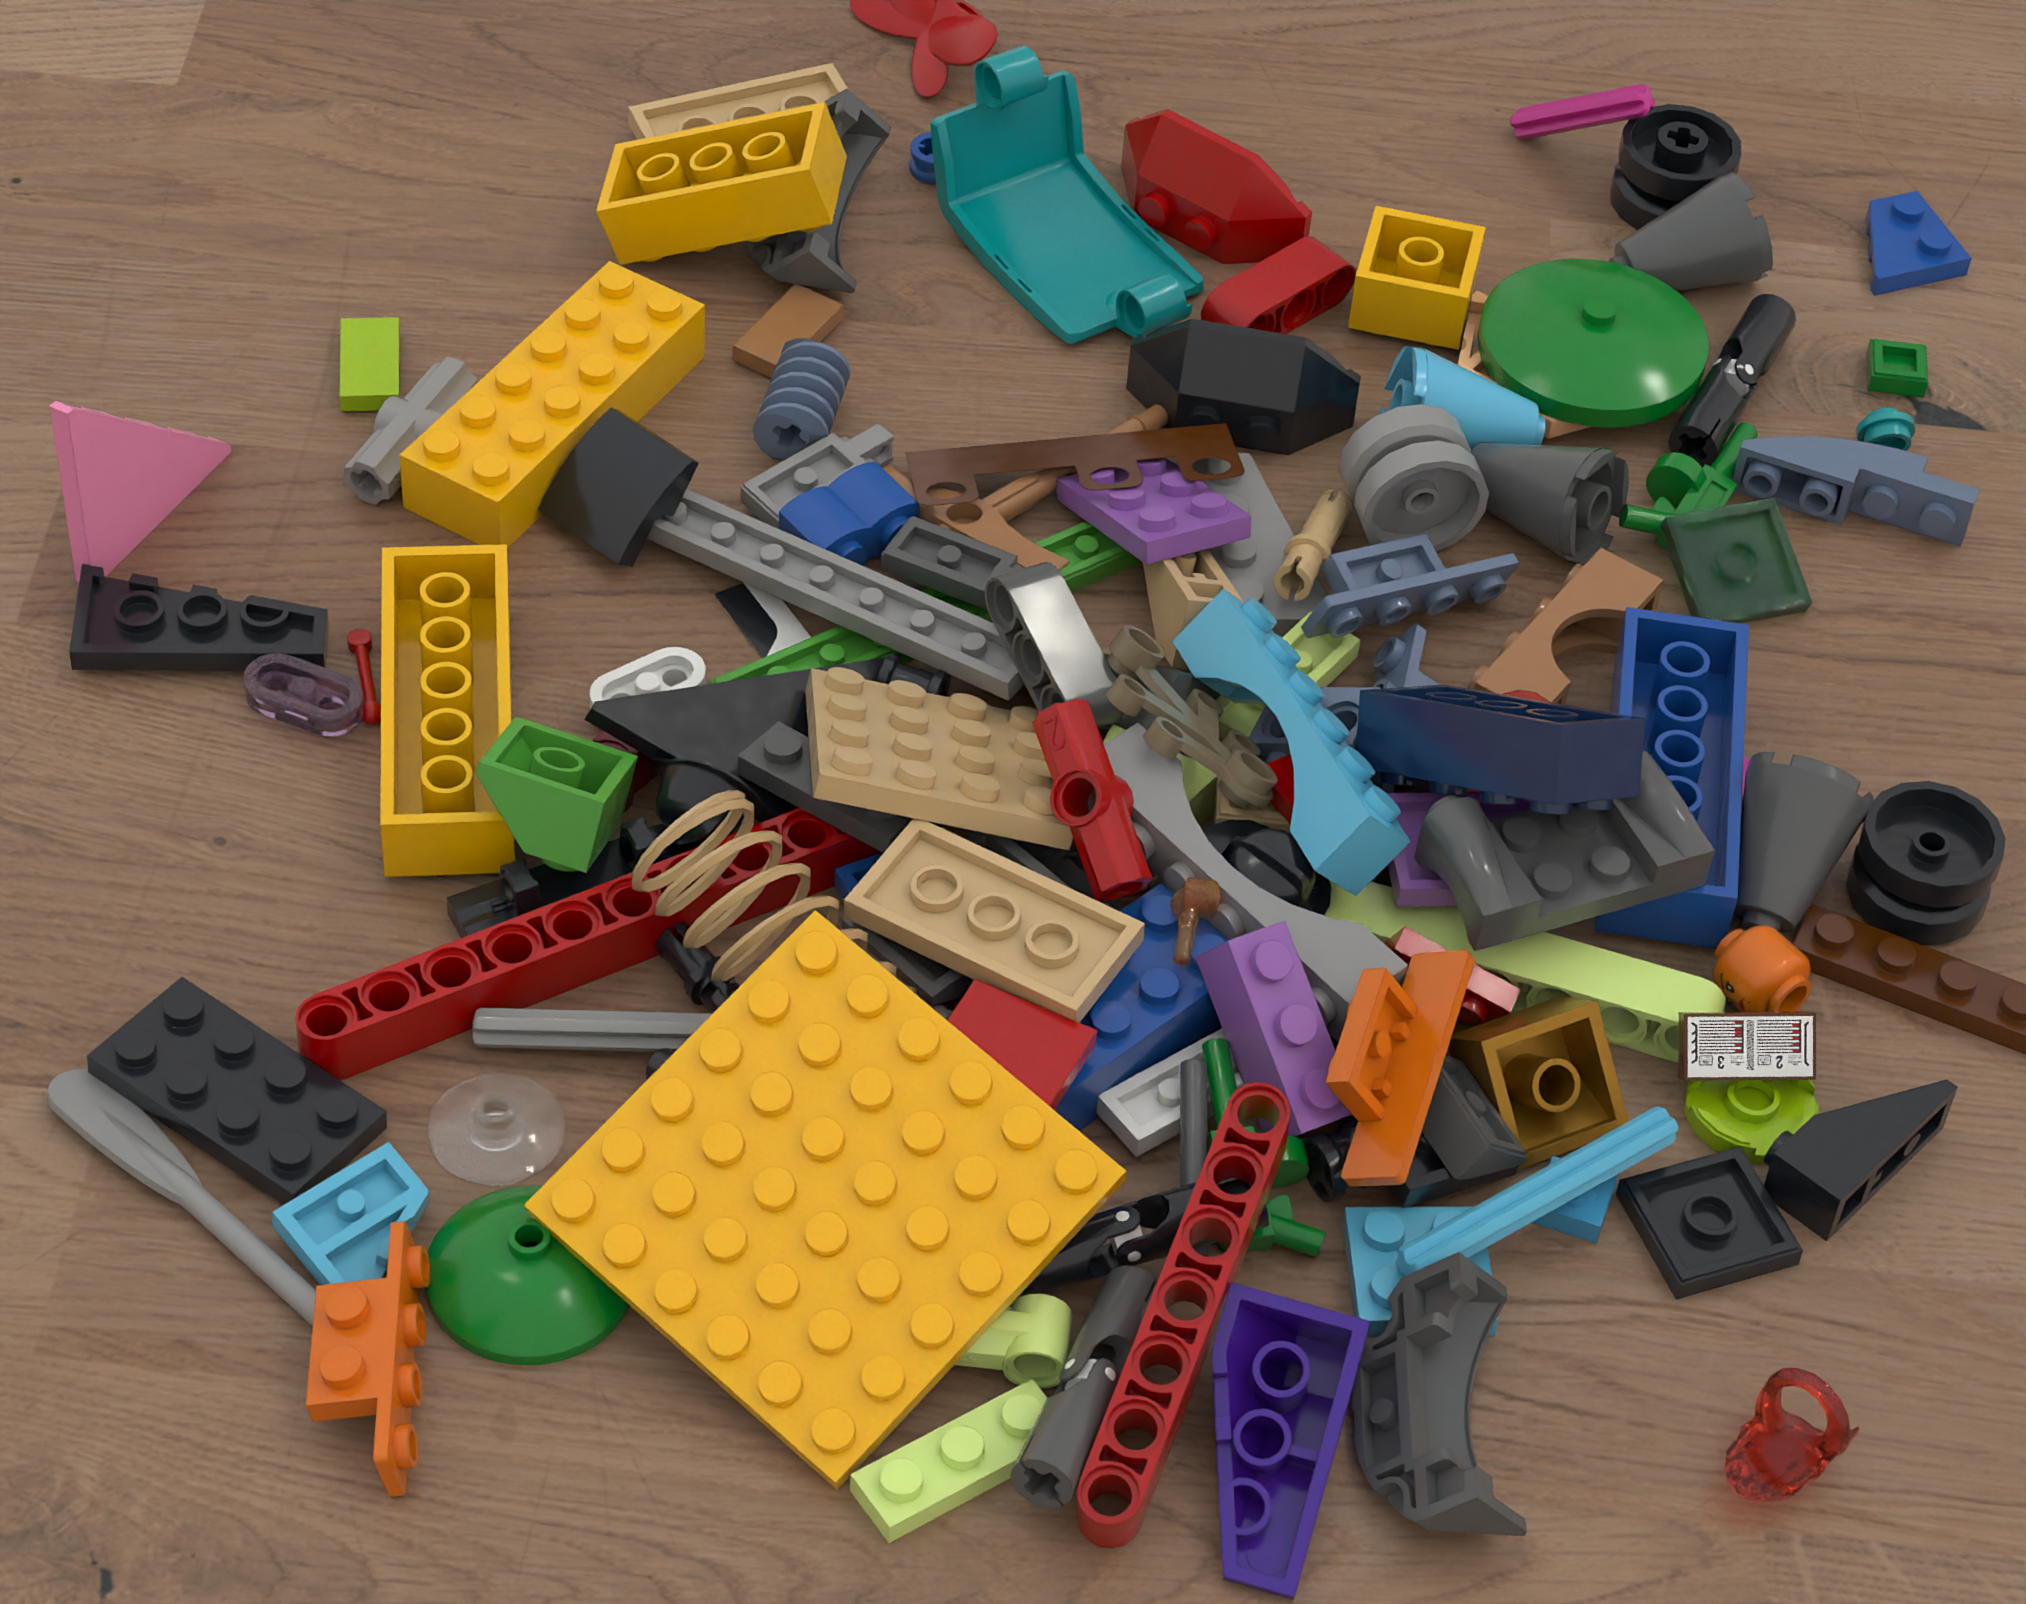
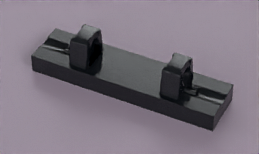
[447,817,700,938]

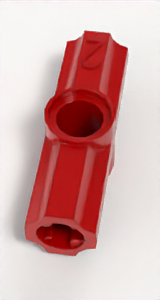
[1032,698,1153,903]

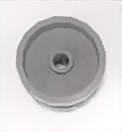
[1339,404,1489,552]

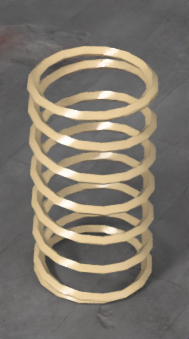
[632,790,916,994]

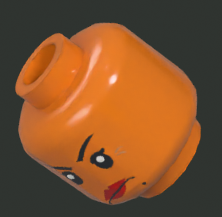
[1713,925,1812,1012]

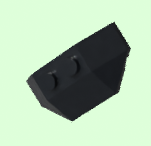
[1126,319,1361,455]

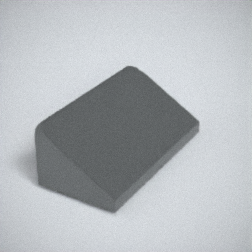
[1422,1055,1528,1180]

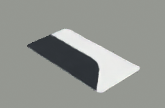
[715,583,811,658]

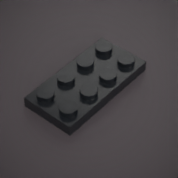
[87,977,387,1205]

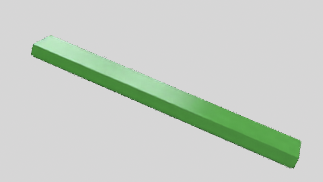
[710,521,1142,684]

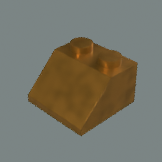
[1448,996,1629,1170]

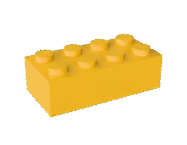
[596,102,847,265]

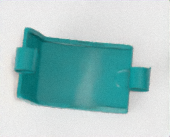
[930,45,1204,344]

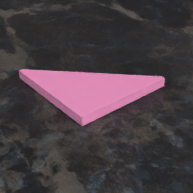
[49,401,232,582]

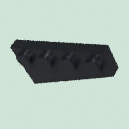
[69,564,329,671]

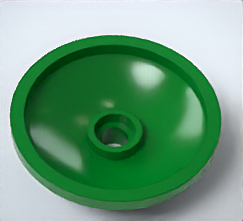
[425,1185,630,1365]

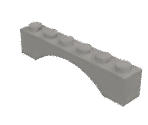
[1088,723,1408,1043]

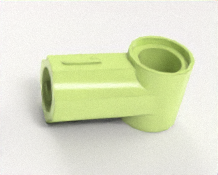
[955,1294,1072,1389]

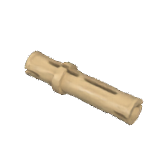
[1273,489,1354,601]

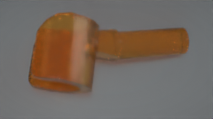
[1171,877,1220,966]

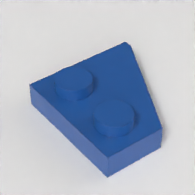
[1866,191,1972,296]

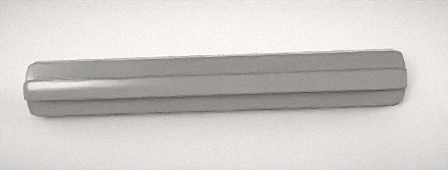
[472,1008,713,1052]

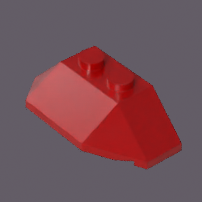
[1121,109,1312,264]

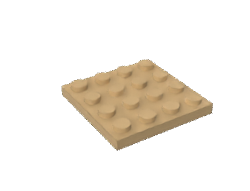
[805,667,1073,850]

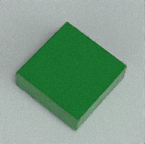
[1866,339,1928,397]

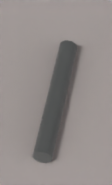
[1180,1059,1208,1257]

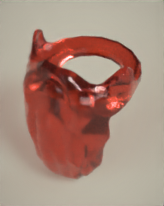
[1725,1368,1860,1502]

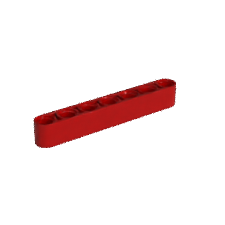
[1077,1082,1291,1548]

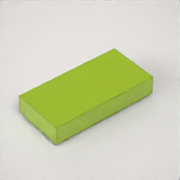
[340,317,400,412]

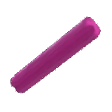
[1510,84,1655,140]

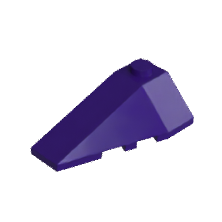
[1211,1282,1370,1600]

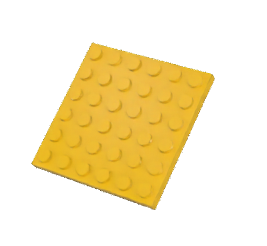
[524,910,1127,1490]

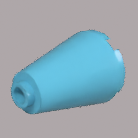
[1379,346,1545,451]

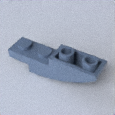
[1732,436,1980,546]

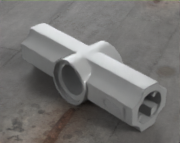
[344,356,479,506]

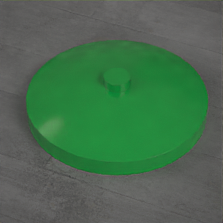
[1478,259,1709,427]

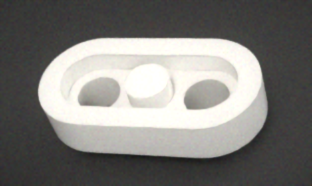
[589,647,706,709]

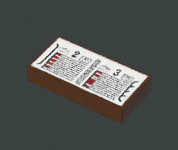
[1679,1011,1816,1081]

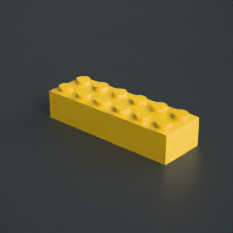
[399,261,705,548]
[380,544,515,877]

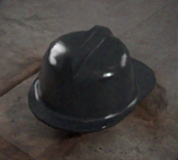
[649,757,763,845]
[1203,820,1331,916]

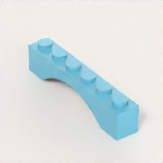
[1172,589,1411,896]

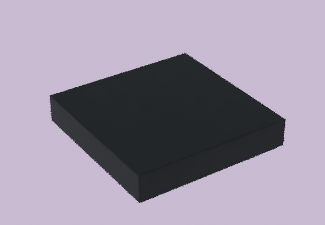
[1616,1146,1803,1300]

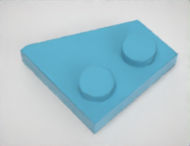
[272,1142,430,1285]

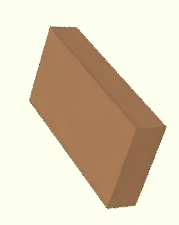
[733,284,844,378]

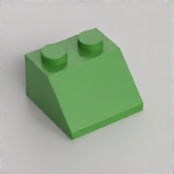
[476,716,638,873]

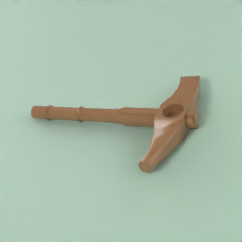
[883,404,1168,571]

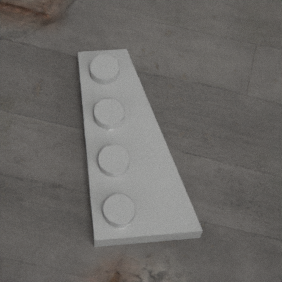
[1192,453,1326,637]

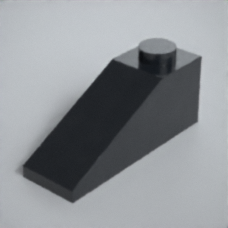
[1764,1079,1958,1241]

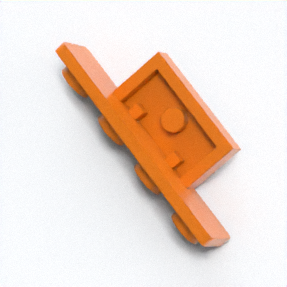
[1325,950,1475,1187]
[306,1221,430,1497]

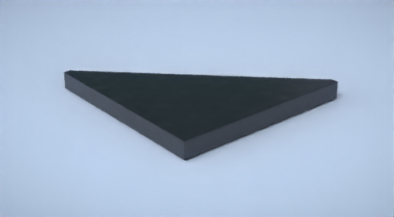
[584,658,885,823]

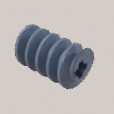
[753,338,851,461]

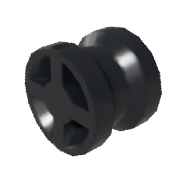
[1303,1120,1370,1202]

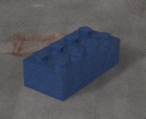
[1356,684,1646,814]

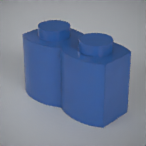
[779,462,919,566]

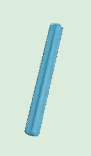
[1396,1106,1679,1276]

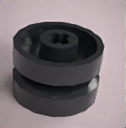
[1610,104,1742,230]
[1846,781,2006,945]

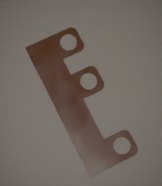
[905,423,1245,506]

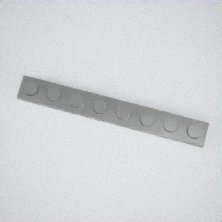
[647,489,1024,701]

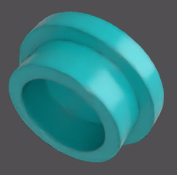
[1856,407,1915,451]

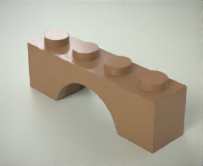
[1468,548,1663,705]

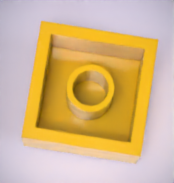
[1348,205,1486,350]

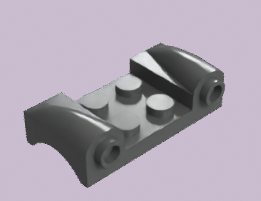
[1414,751,1715,951]

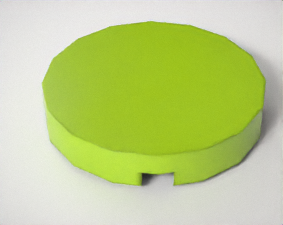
[1684,1080,1819,1164]

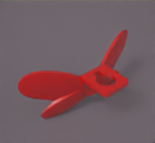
[850,0,998,98]

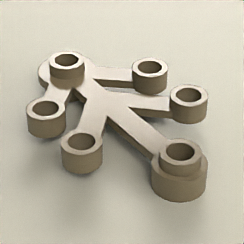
[1106,625,1278,808]

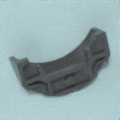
[747,88,891,293]
[1352,1252,1527,1536]

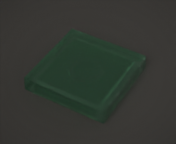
[1660,498,1813,624]

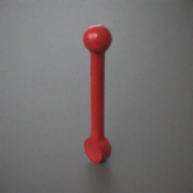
[347,629,381,725]

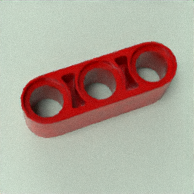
[1200,236,1356,334]

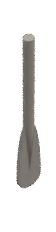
[47,1069,316,1326]

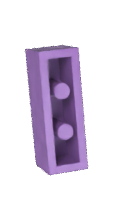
[1195,920,1352,1136]

